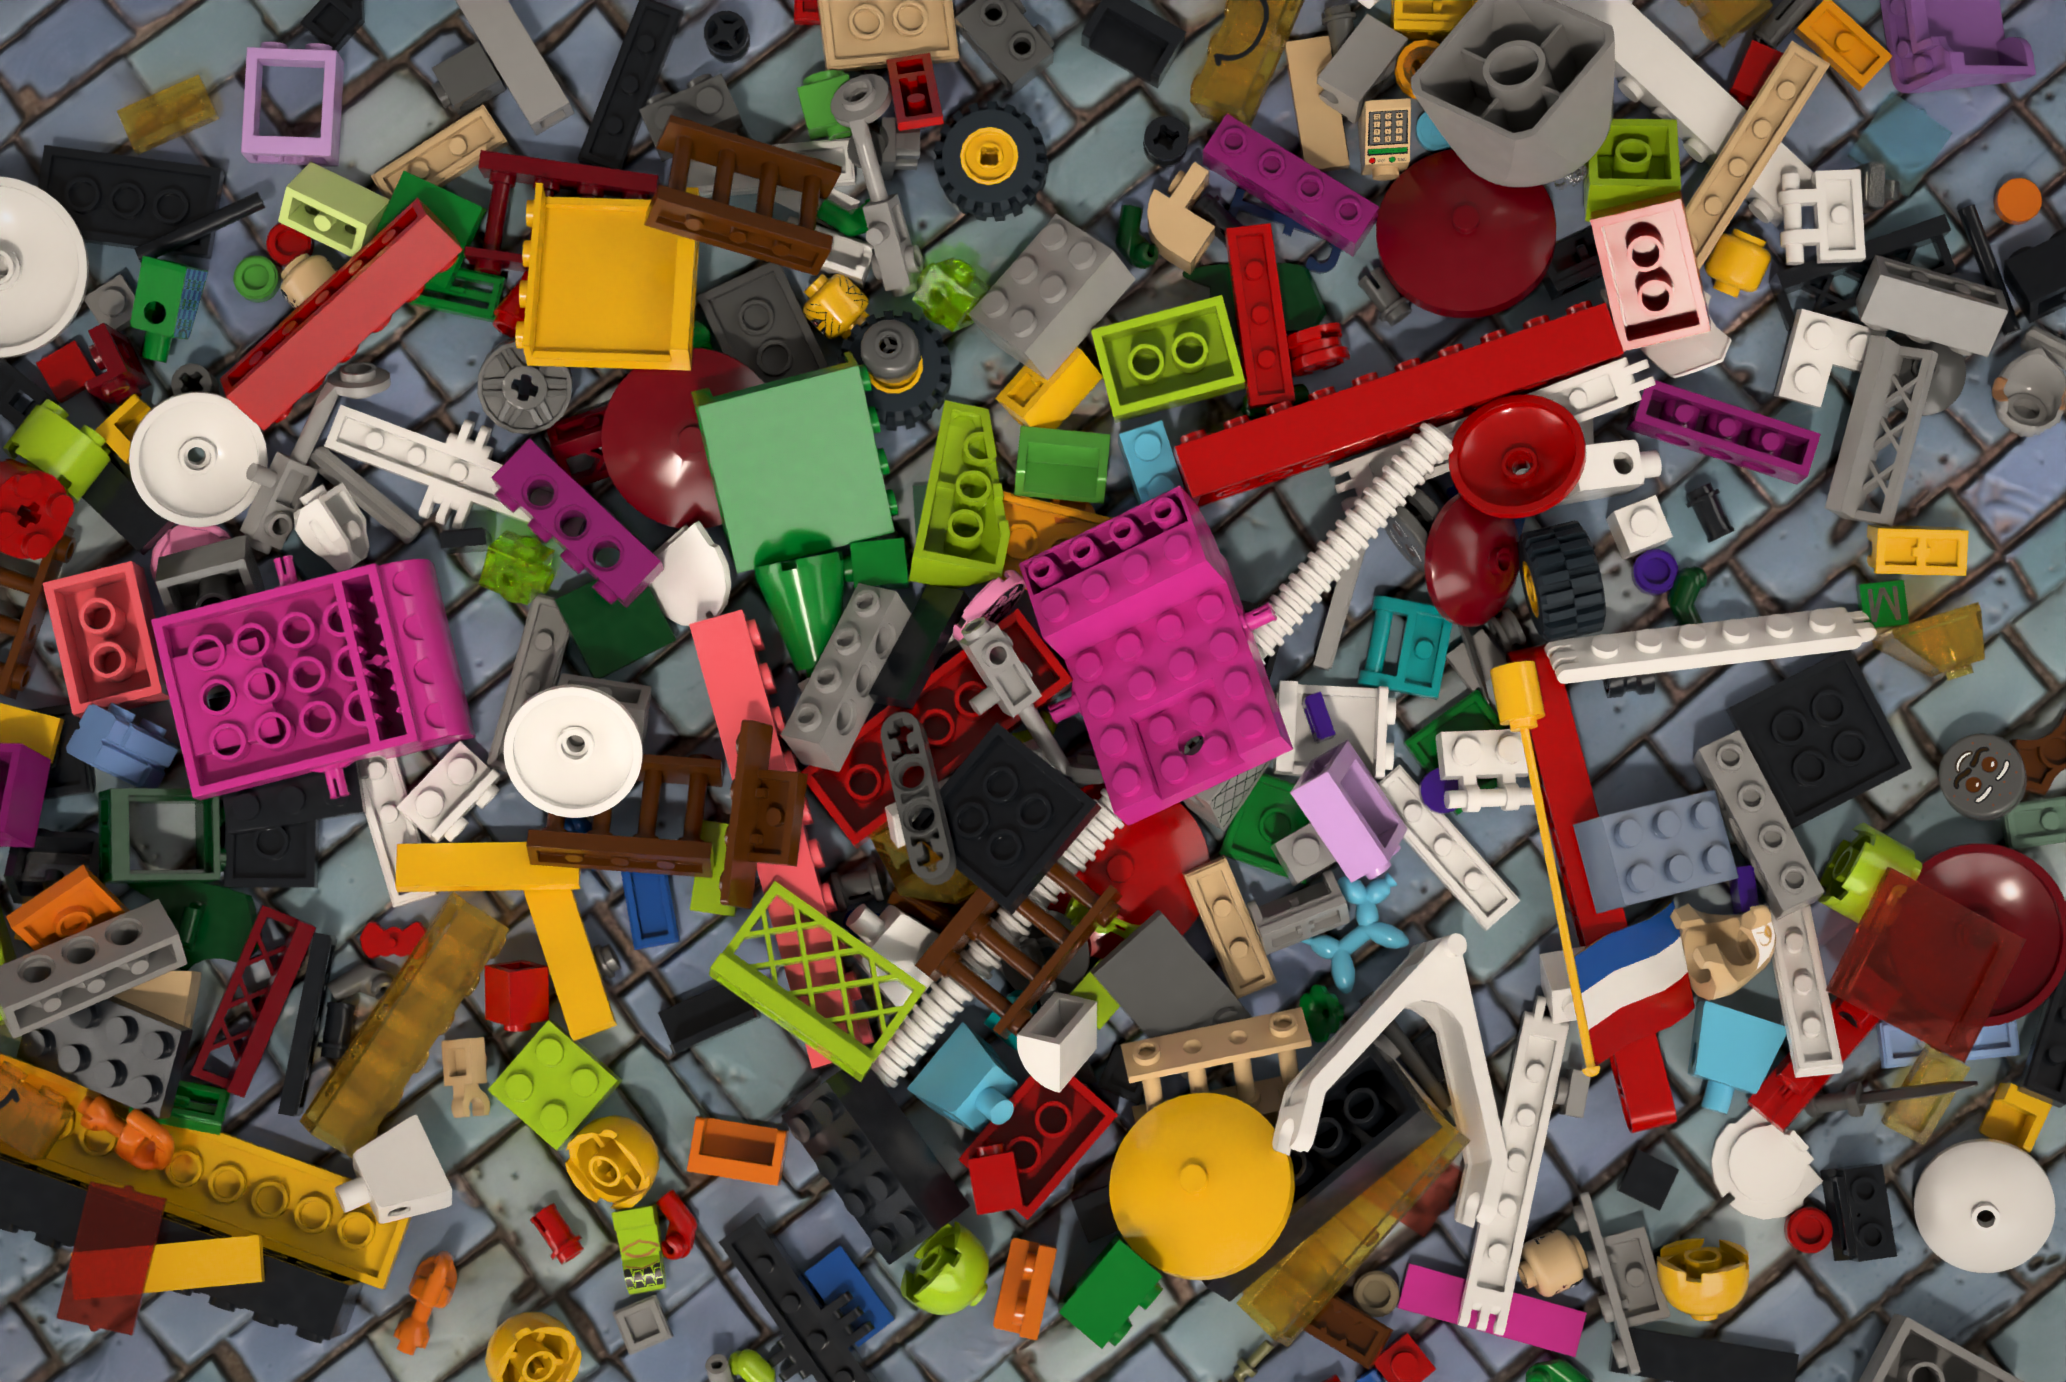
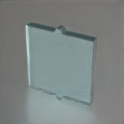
[1847,92,1953,198]

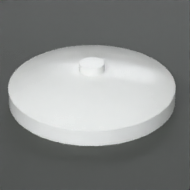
[0,176,89,358]

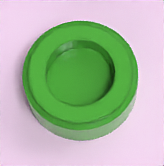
[233,256,281,303]

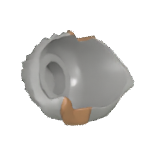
[1991,347,2066,437]

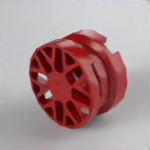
[1287,322,1351,377]

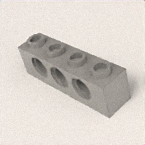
[781,583,911,772]
[1693,730,1825,921]
[0,899,187,1039]

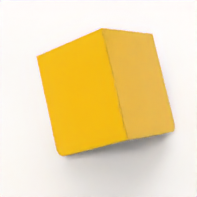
[95,394,152,465]
[1979,1083,2052,1153]

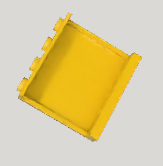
[515,183,700,371]

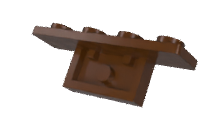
[719,720,808,909]

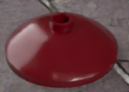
[1424,494,1519,627]

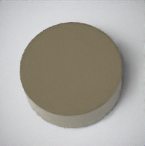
[1352,1270,1399,1317]

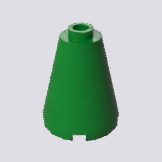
[754,551,844,678]

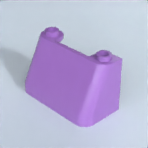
[1880,0,2036,93]

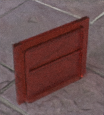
[1825,867,2026,1063]

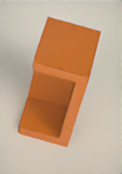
[687,1116,789,1186]

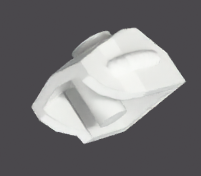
[293,482,370,572]

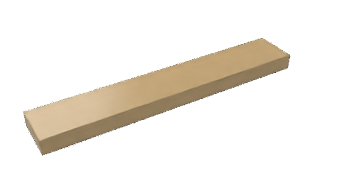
[1685,41,1830,270]

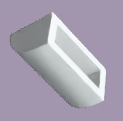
[1017,992,1097,1093]

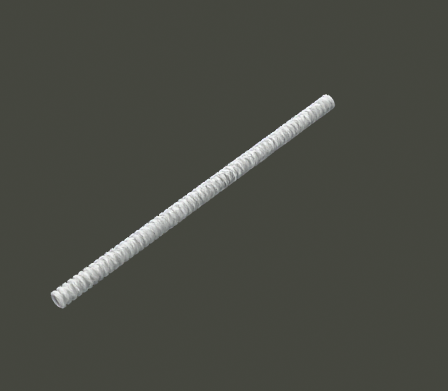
[871,423,1454,1088]

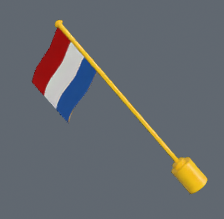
[1490,661,1695,1077]

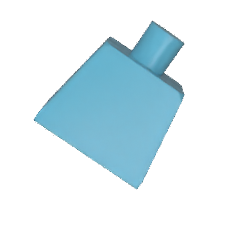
[1688,1000,1787,1115]
[907,1022,1018,1133]

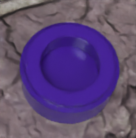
[1631,549,1679,596]
[1419,768,1459,814]

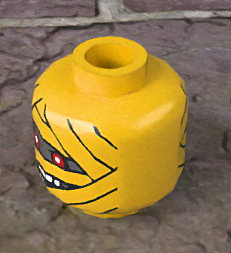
[803,273,870,339]

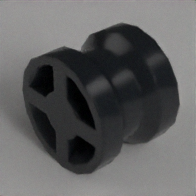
[704,11,750,63]
[1143,116,1189,168]

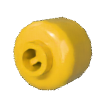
[1704,228,1771,298]

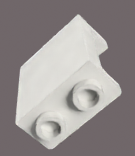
[1273,680,1396,780]

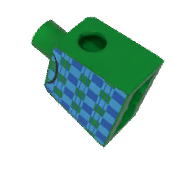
[130,256,208,363]

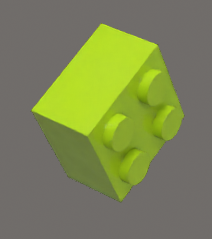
[1582,119,1681,222]
[488,1020,623,1151]

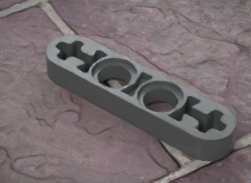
[881,712,956,885]

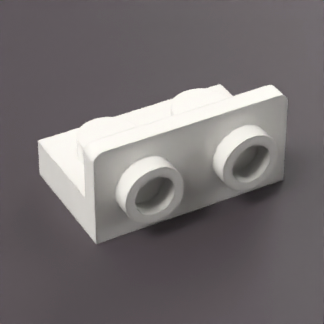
[397,741,501,843]

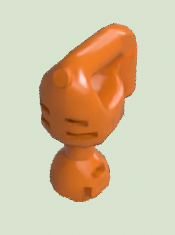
[77,1094,175,1170]
[393,1251,457,1355]

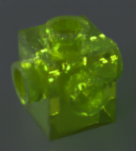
[912,257,991,332]
[478,530,556,605]

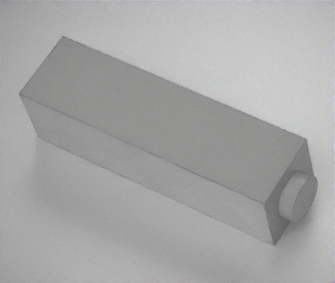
[455,0,574,136]

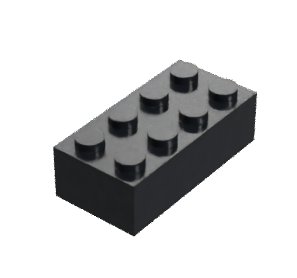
[782,1069,971,1265]

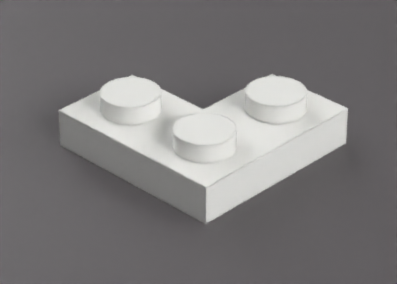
[1774,309,1887,408]

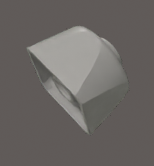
[1411,0,1615,187]

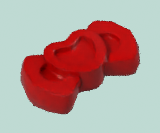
[359,921,430,959]

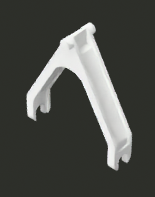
[1272,933,1508,1228]

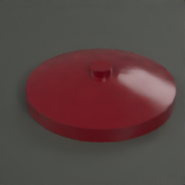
[1376,149,1556,318]
[601,347,764,528]
[1886,843,2066,1026]

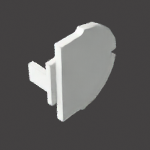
[649,521,731,626]
[1710,1108,1823,1220]

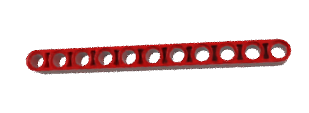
[1506,643,1677,1134]

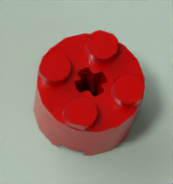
[0,458,74,560]

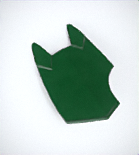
[1182,263,1327,345]
[127,883,263,971]

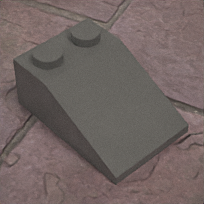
[155,535,265,696]
[1090,910,1252,1080]

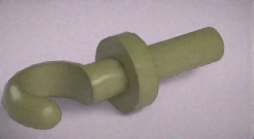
[1218,1339,1274,1382]

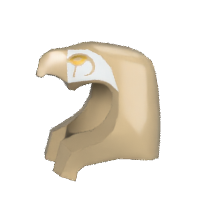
[1670,903,1776,1001]

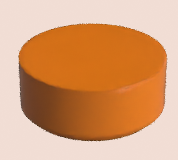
[1994,178,2042,225]

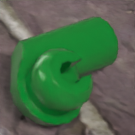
[817,198,870,237]
[1526,1358,1593,1382]

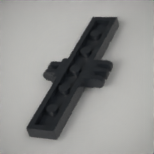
[719,1213,878,1382]

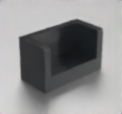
[1081,0,1186,88]

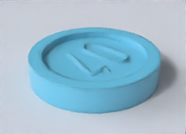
[1415,112,1451,153]

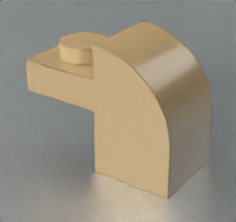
[1147,162,1215,275]

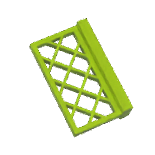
[709,881,927,1082]

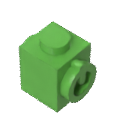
[797,70,852,141]

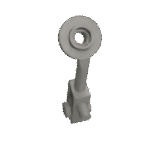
[830,74,923,297]
[240,362,391,554]
[958,617,1104,784]

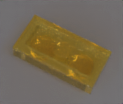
[117,75,220,155]
[1881,1043,1970,1145]

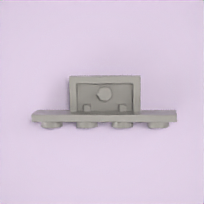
[1572,1191,1671,1376]

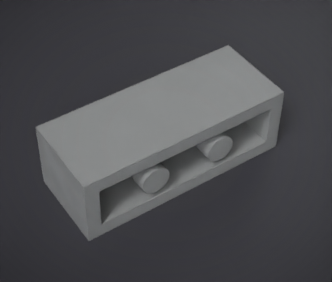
[1855,255,2009,357]

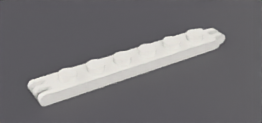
[1328,357,1656,511]
[1544,607,1877,684]
[1457,995,1569,1336]

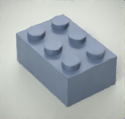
[1573,790,1739,914]

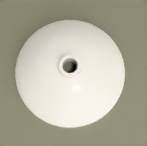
[129,392,268,527]
[504,684,643,818]
[1914,1138,2055,1273]

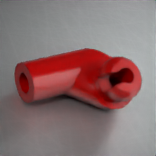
[655,1189,698,1260]

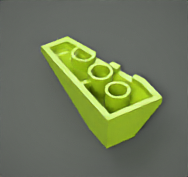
[909,400,1010,589]

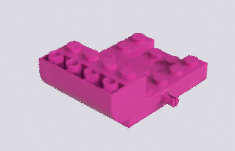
[1019,486,1293,826]
[151,555,476,800]

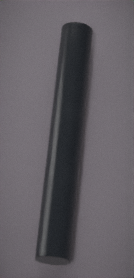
[134,191,266,263]
[1958,204,2021,336]

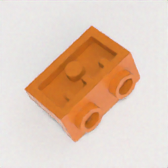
[993,1238,1057,1340]

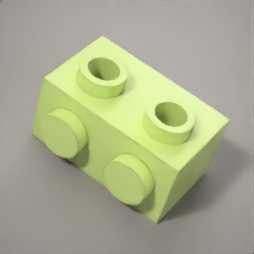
[278,162,390,257]

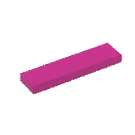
[1396,1263,1587,1357]

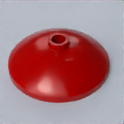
[1449,394,1587,518]

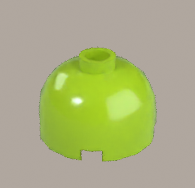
[900,1221,989,1316]

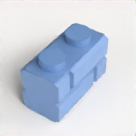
[66,702,178,788]

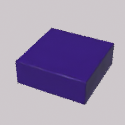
[1301,692,1336,744]
[1729,865,1759,914]

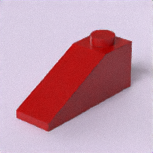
[886,53,944,131]

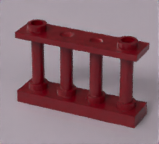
[464,150,662,275]

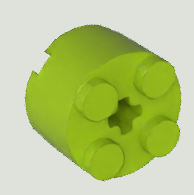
[3,399,111,503]
[1818,823,1922,929]

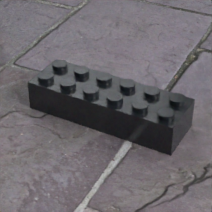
[1202,1043,1443,1302]

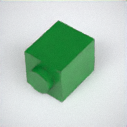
[843,538,909,590]

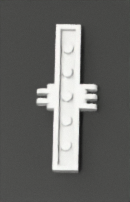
[324,405,586,537]

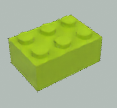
[1091,295,1245,423]

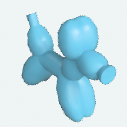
[1301,873,1409,994]

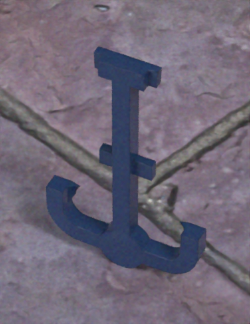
[1229,188,1343,274]

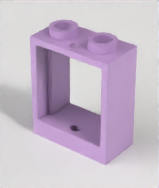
[241,42,344,166]
[1290,740,1408,883]

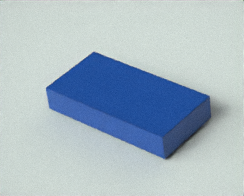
[621,871,680,950]
[804,1245,895,1347]

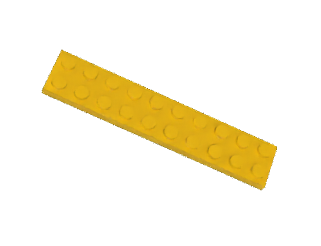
[0,1052,412,1290]

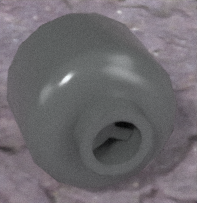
[860,319,921,384]

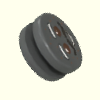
[1384,487,1440,573]
[1939,733,2027,821]

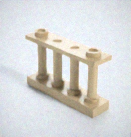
[1121,1007,1312,1125]

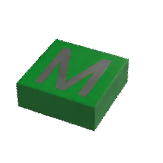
[1856,580,1909,629]

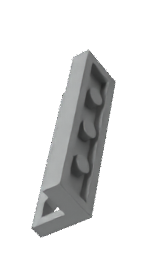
[1825,335,1938,527]

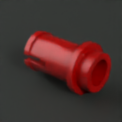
[530,1203,584,1265]

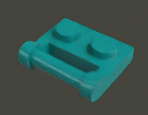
[1357,596,1452,700]

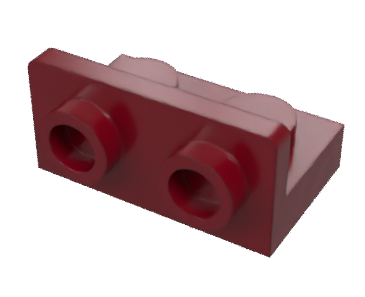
[84,323,152,406]

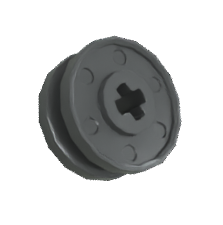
[477,337,572,434]

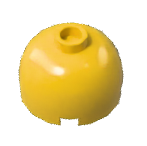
[565,1115,660,1210]
[1657,1238,1749,1321]
[485,1312,582,1382]

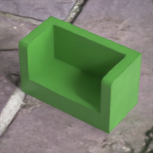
[1014,426,1111,504]

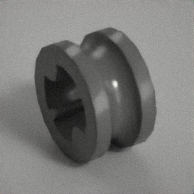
[1487,607,1526,654]

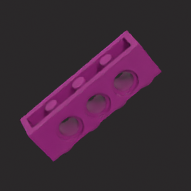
[1203,114,1379,257]
[1626,380,1821,485]
[491,439,664,608]

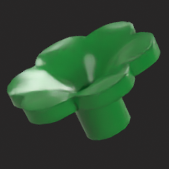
[1299,984,1344,1043]

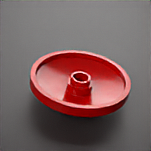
[1047,783,1210,959]

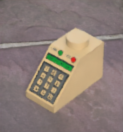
[1358,98,1411,181]

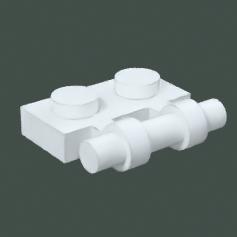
[1778,169,1866,265]
[1435,729,1535,812]

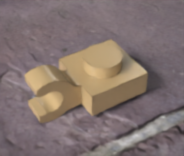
[441,1037,490,1118]

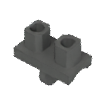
[847,117,920,181]

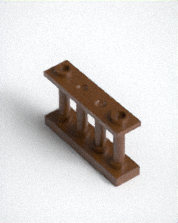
[644,115,842,276]
[0,526,76,700]
[526,754,723,878]
[915,861,1122,1040]

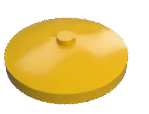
[1109,1093,1295,1280]

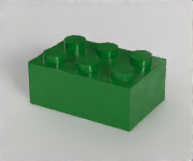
[1057,1235,1163,1349]

